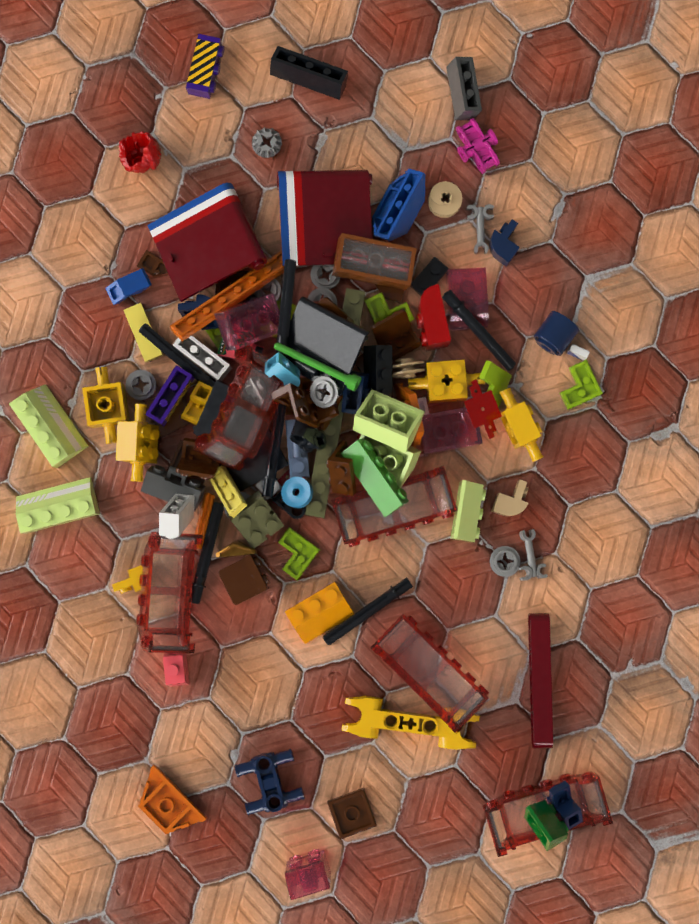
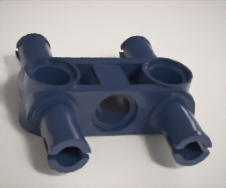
[235,749,305,816]

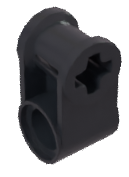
[290,420,327,453]
[271,486,306,519]

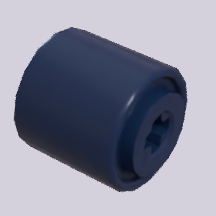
[533,311,579,356]

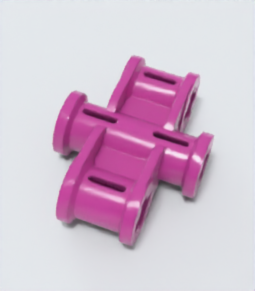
[456,118,500,174]

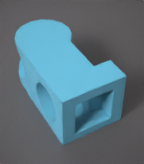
[265,352,300,387]

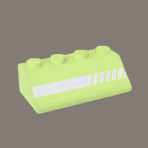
[9,384,89,468]
[16,477,100,534]

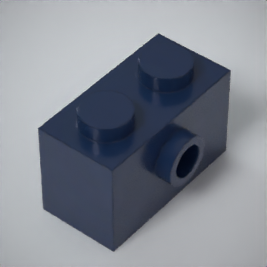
[341,371,371,414]

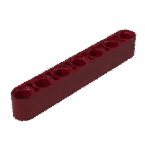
[528,613,553,749]

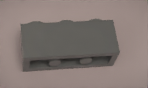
[446,57,482,120]

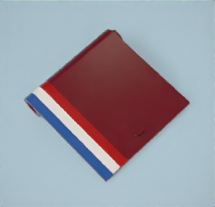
[277,170,373,266]
[147,183,267,302]

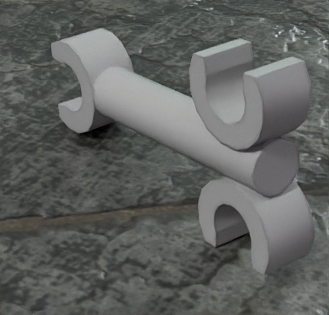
[466,204,494,254]
[518,529,548,581]

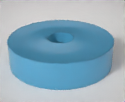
[281,476,313,508]

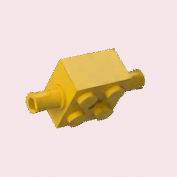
[408,360,485,403]
[82,367,130,444]
[499,388,544,462]
[116,404,160,482]

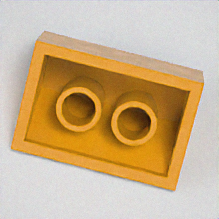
[285,581,354,644]

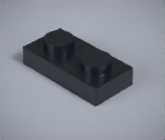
[410,257,449,296]

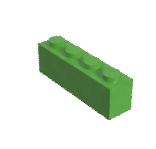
[341,438,409,517]

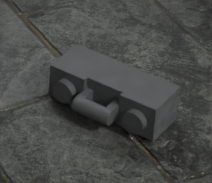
[141,465,205,512]

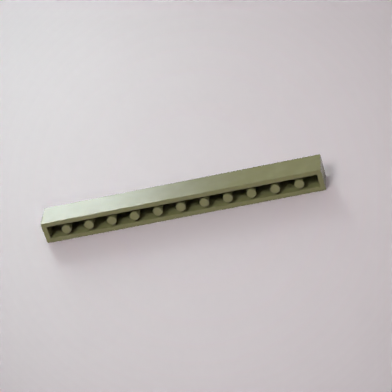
[305,288,365,519]

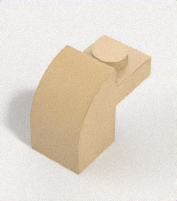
[491,480,529,516]

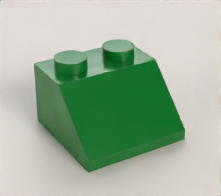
[524,800,569,851]

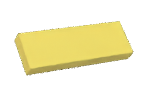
[124,303,163,363]
[209,465,247,518]

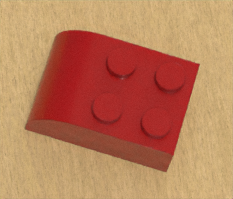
[416,284,451,351]

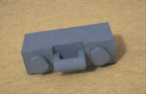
[285,419,310,478]

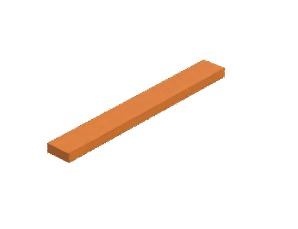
[170,250,284,342]

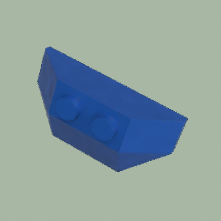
[372,169,425,241]

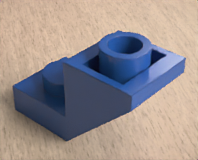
[105,268,152,305]

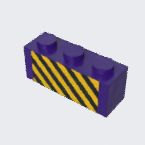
[186,34,224,99]
[145,365,195,427]

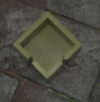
[227,491,284,549]

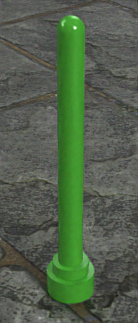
[274,342,361,392]

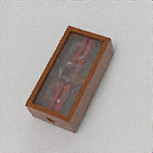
[332,233,417,290]

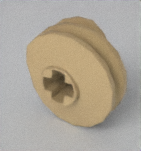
[428,181,463,218]
[392,358,425,378]

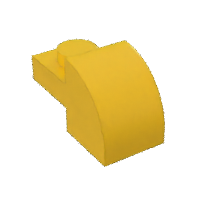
[181,381,213,425]
[112,563,151,594]

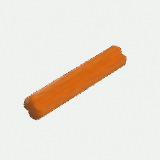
[192,493,215,549]

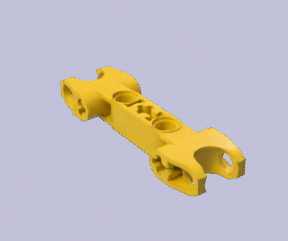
[342,696,480,750]

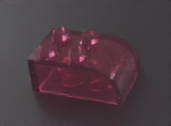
[446,267,489,330]
[214,293,280,350]
[421,407,483,456]
[285,849,331,900]

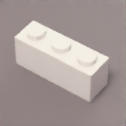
[173,336,232,381]
[159,494,194,539]

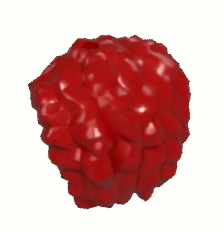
[119,131,162,174]

